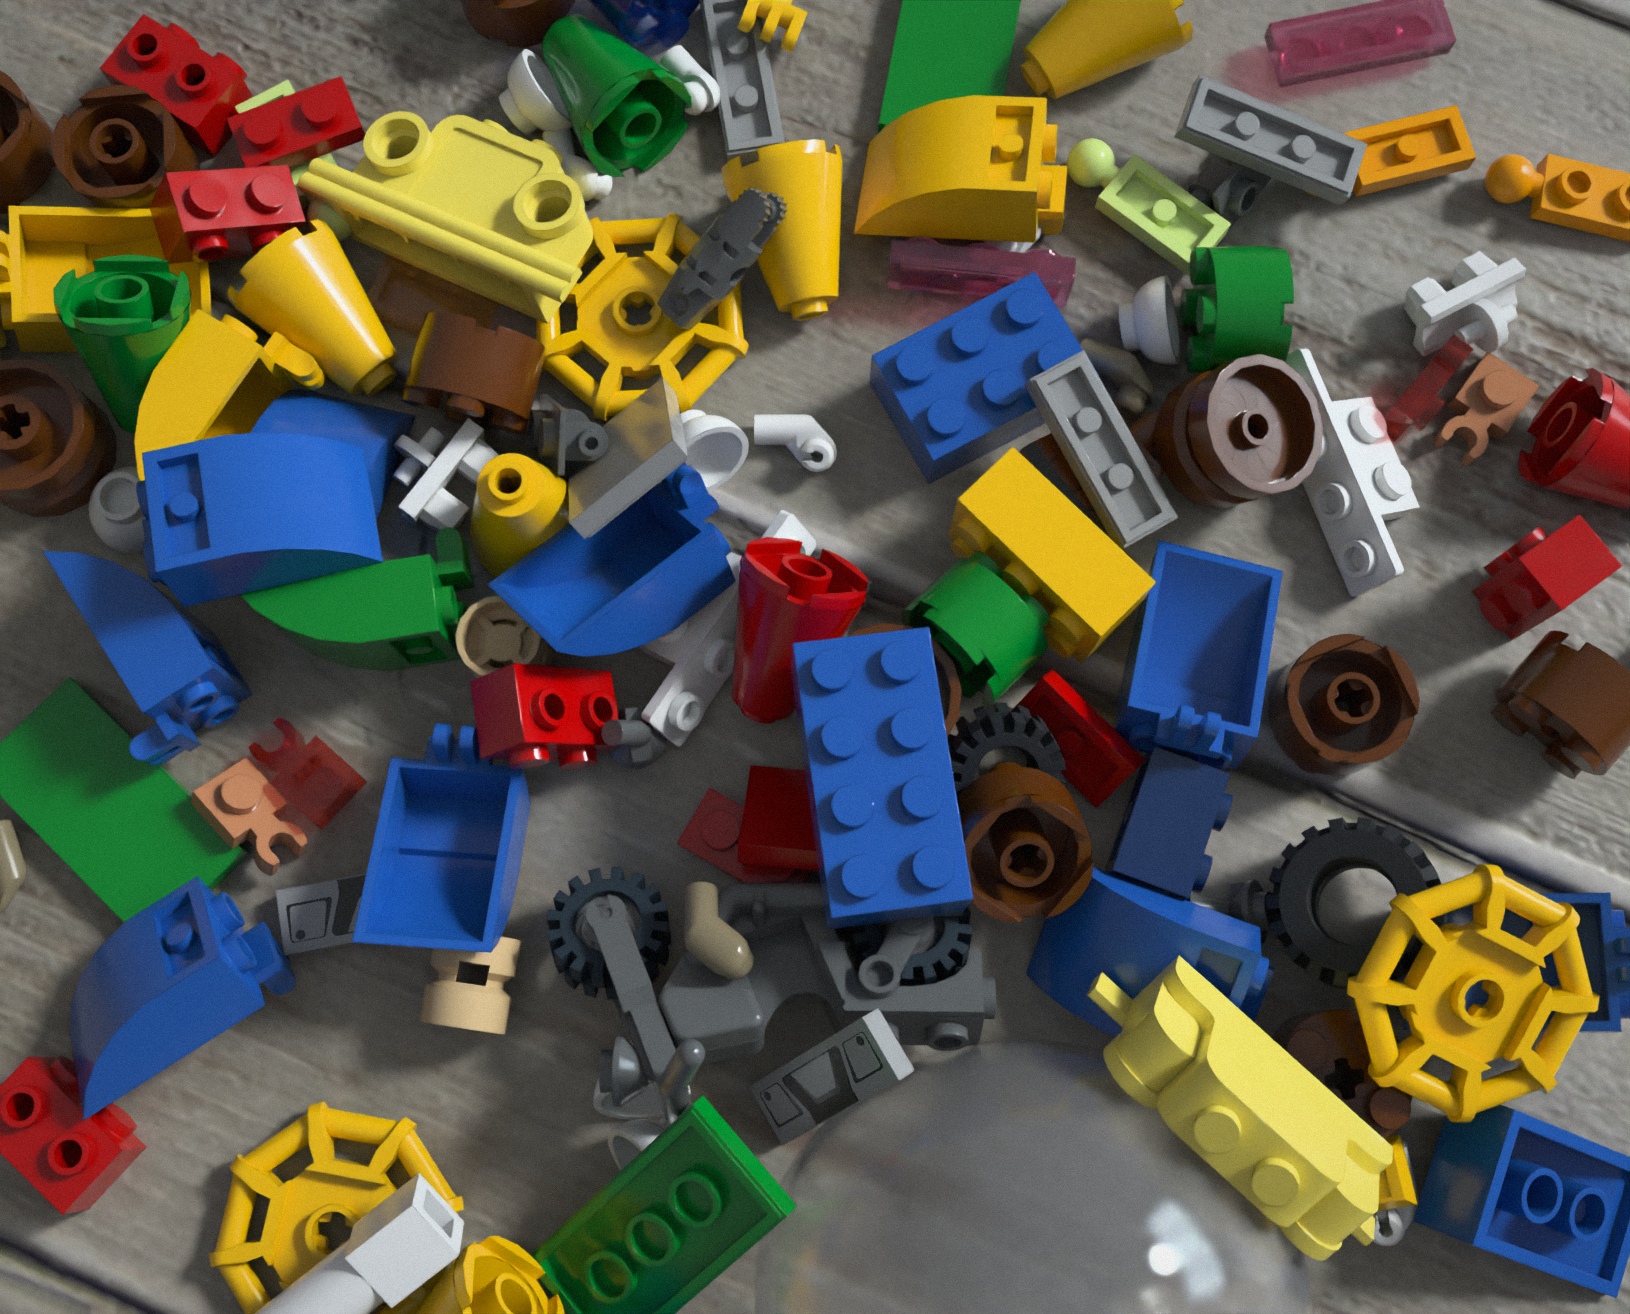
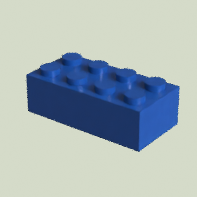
[790,627,973,930]

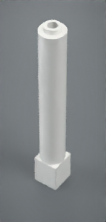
[254,1173,464,1314]

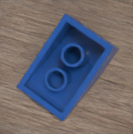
[1413,1105,1630,1298]

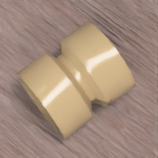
[455,596,553,678]
[418,936,523,1035]

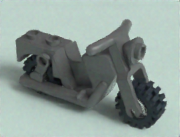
[546,867,996,1124]

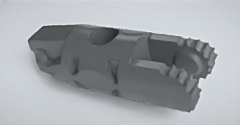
[657,188,788,329]

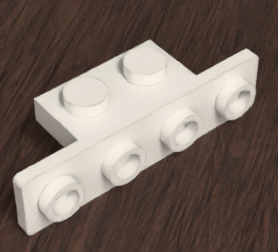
[1286,348,1420,597]
[639,510,816,747]

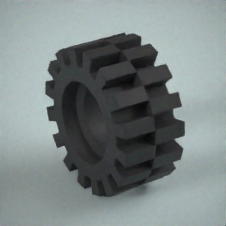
[947,703,1066,798]

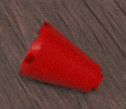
[1518,368,1630,510]
[732,537,868,724]

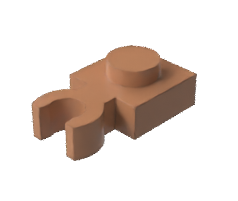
[1433,352,1540,467]
[191,757,308,876]

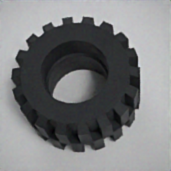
[1266,817,1448,990]

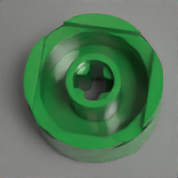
[1180,246,1294,373]
[901,551,1050,706]

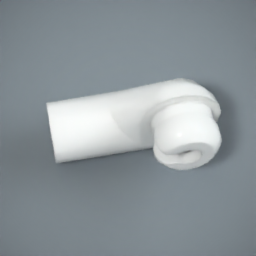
[660,45,720,115]

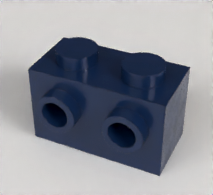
[1105,746,1233,900]

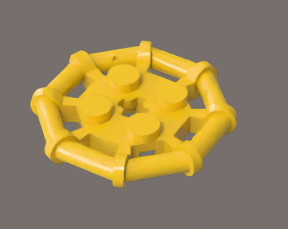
[536,212,749,421]
[1347,864,1600,1123]
[208,1101,464,1314]

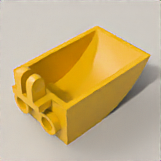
[854,95,1067,243]
[0,206,212,352]
[134,309,325,481]

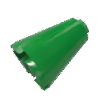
[542,14,691,177]
[53,254,191,434]

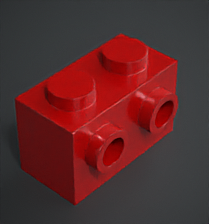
[99,14,253,158]
[149,165,306,264]
[1472,514,1622,641]
[470,663,620,770]
[0,1056,146,1215]

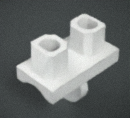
[1404,251,1526,357]
[393,418,499,532]

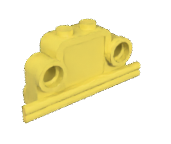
[297,111,593,324]
[1086,955,1393,1261]

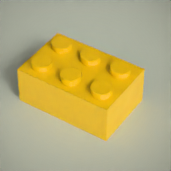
[948,446,1156,665]

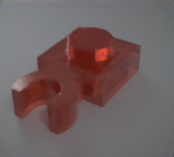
[1384,334,1474,442]
[249,717,367,830]

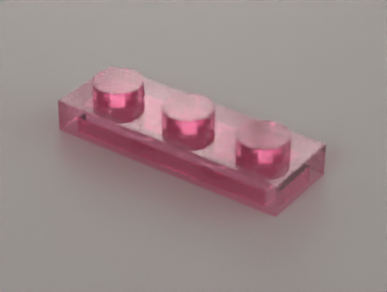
[1264,0,1456,88]
[887,237,1076,306]

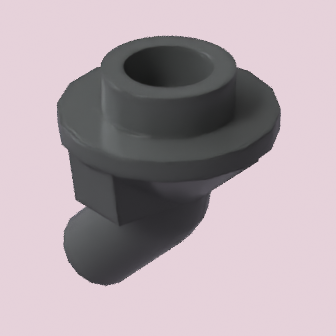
[602,706,667,769]
[1186,879,1274,945]

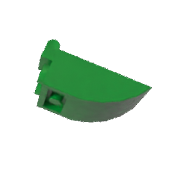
[239,527,475,671]

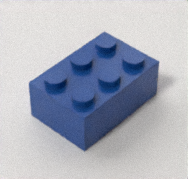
[869,272,1098,484]

